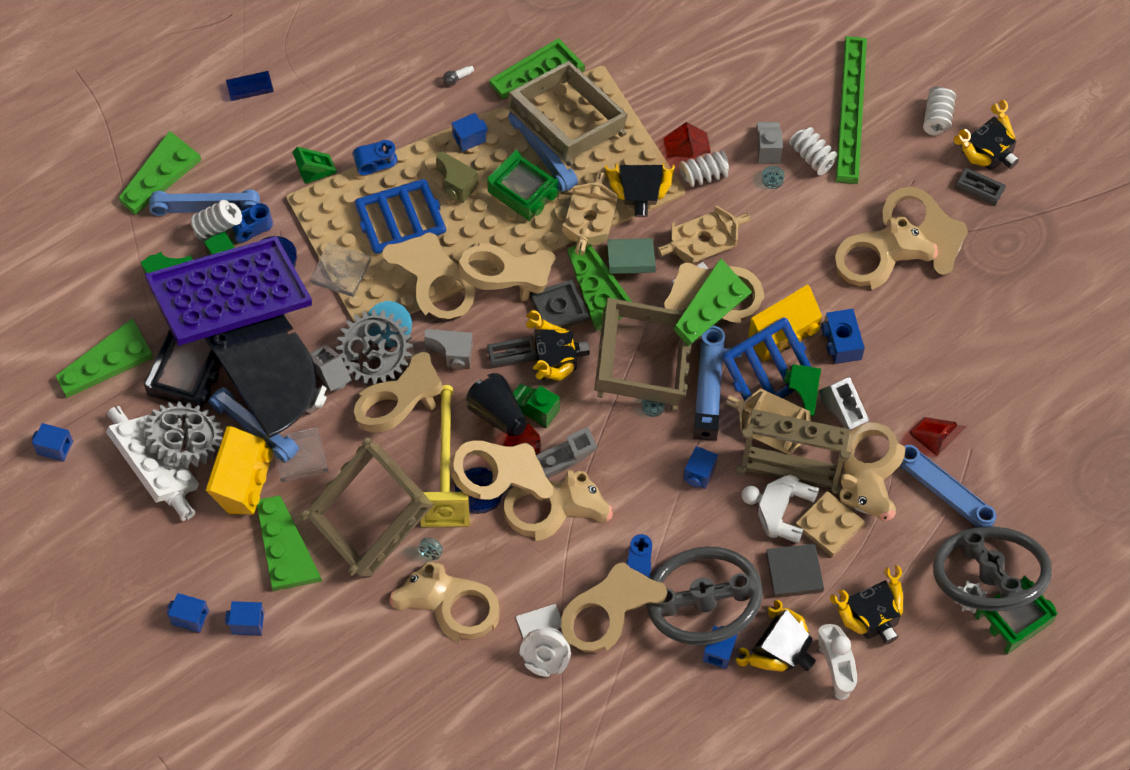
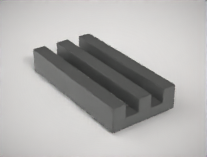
[955,167,1006,206]
[487,336,537,369]

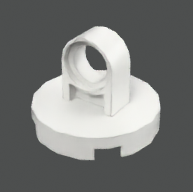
[519,628,571,677]

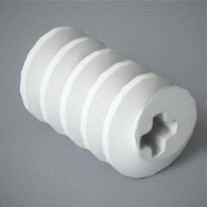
[923,87,956,136]
[789,127,837,176]
[679,150,729,188]
[191,200,242,242]

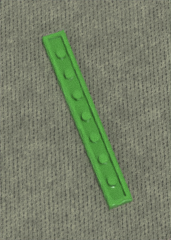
[835,36,867,184]

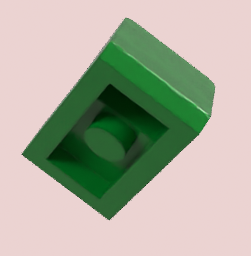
[292,147,337,184]

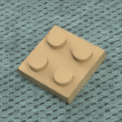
[795,491,865,558]

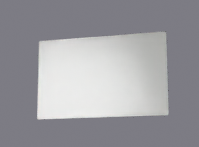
[516,604,561,638]

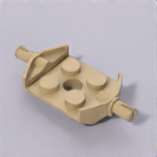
[562,172,618,256]
[657,206,751,264]
[726,389,811,454]

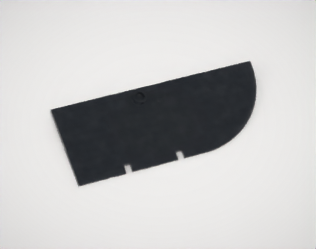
[204,314,316,438]

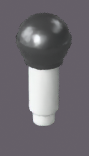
[443,66,474,86]

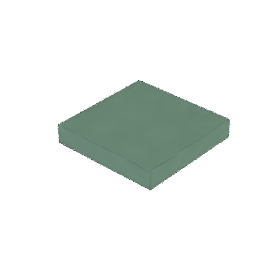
[607,238,656,274]

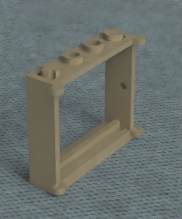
[507,61,628,167]
[594,298,691,411]
[736,409,851,495]
[300,438,434,576]

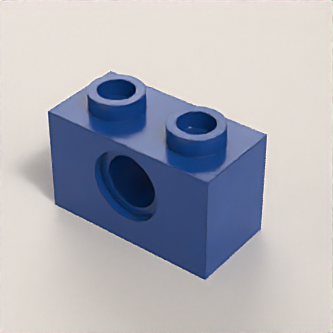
[821,309,865,364]

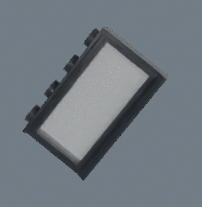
[144,329,221,410]

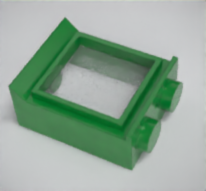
[487,149,559,221]
[975,575,1058,655]

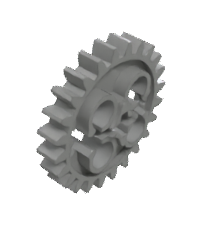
[336,309,413,385]
[143,402,223,468]

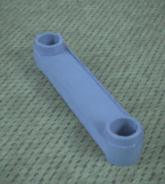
[508,112,578,192]
[149,190,260,216]
[208,387,299,463]
[900,445,996,527]

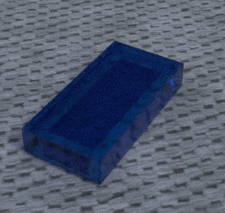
[226,71,274,101]

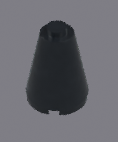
[466,373,527,437]

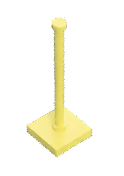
[420,385,470,527]

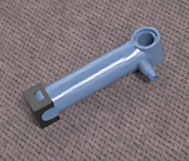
[693,326,742,441]

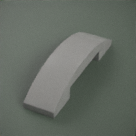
[509,427,598,489]

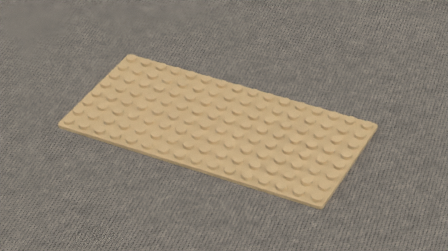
[287,66,685,323]

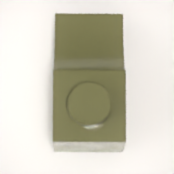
[436,151,479,203]

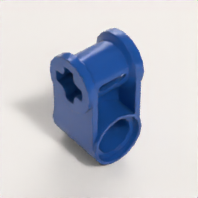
[352,140,397,175]
[232,203,273,243]
[626,534,652,579]

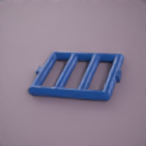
[354,179,447,254]
[722,317,812,401]

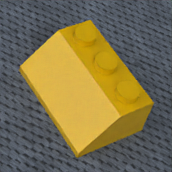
[748,284,822,362]
[206,426,273,515]

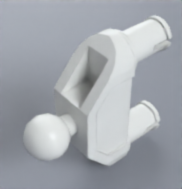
[741,475,819,544]
[817,624,857,700]

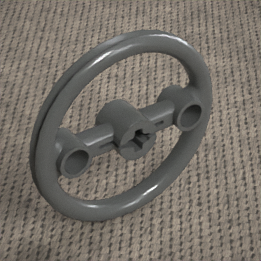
[933,526,1052,611]
[646,546,763,645]

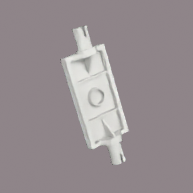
[106,406,199,521]

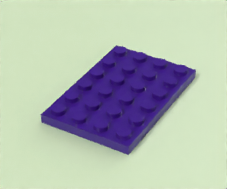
[145,236,312,346]

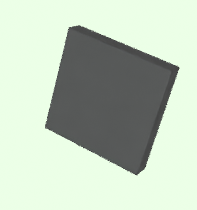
[529,279,589,328]
[766,544,824,598]

